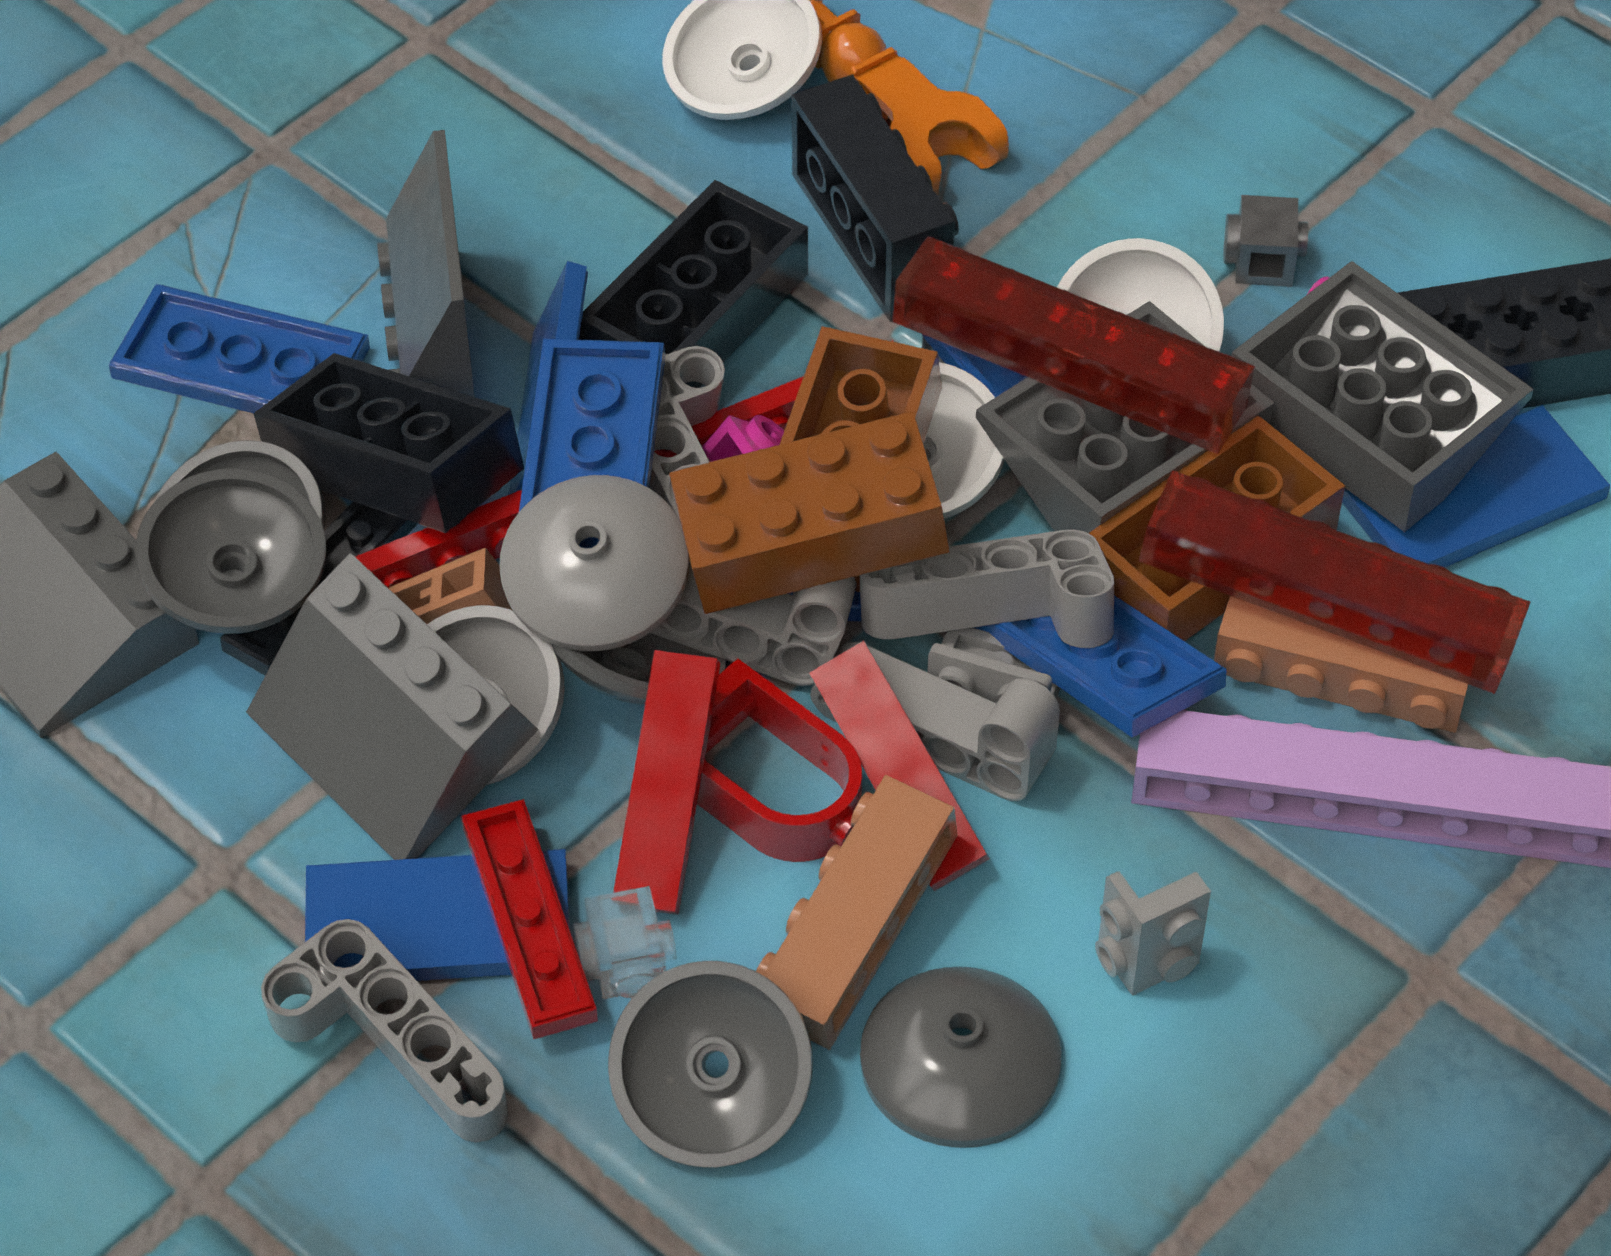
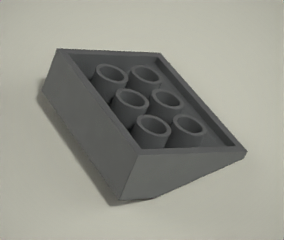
[377,130,475,397]
[1230,261,1534,532]
[975,301,1275,533]
[0,451,199,738]
[246,553,539,860]

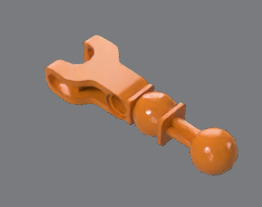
[809,0,1009,195]

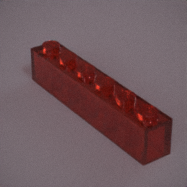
[893,236,1255,454]
[1139,470,1531,694]

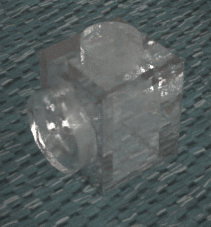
[573,886,677,1000]

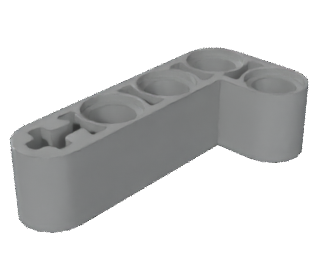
[650,346,725,522]
[860,529,1114,648]
[650,562,856,686]
[810,642,1060,801]
[261,919,508,1142]

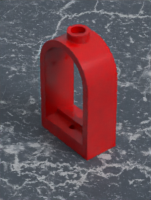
[697,658,862,862]

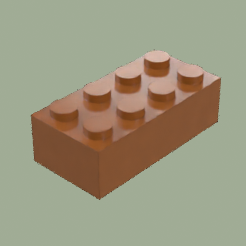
[780,326,942,592]
[669,411,950,614]
[1089,415,1345,641]

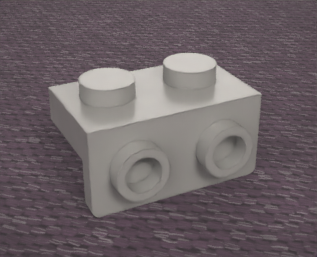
[927,628,1061,703]
[1095,871,1211,996]

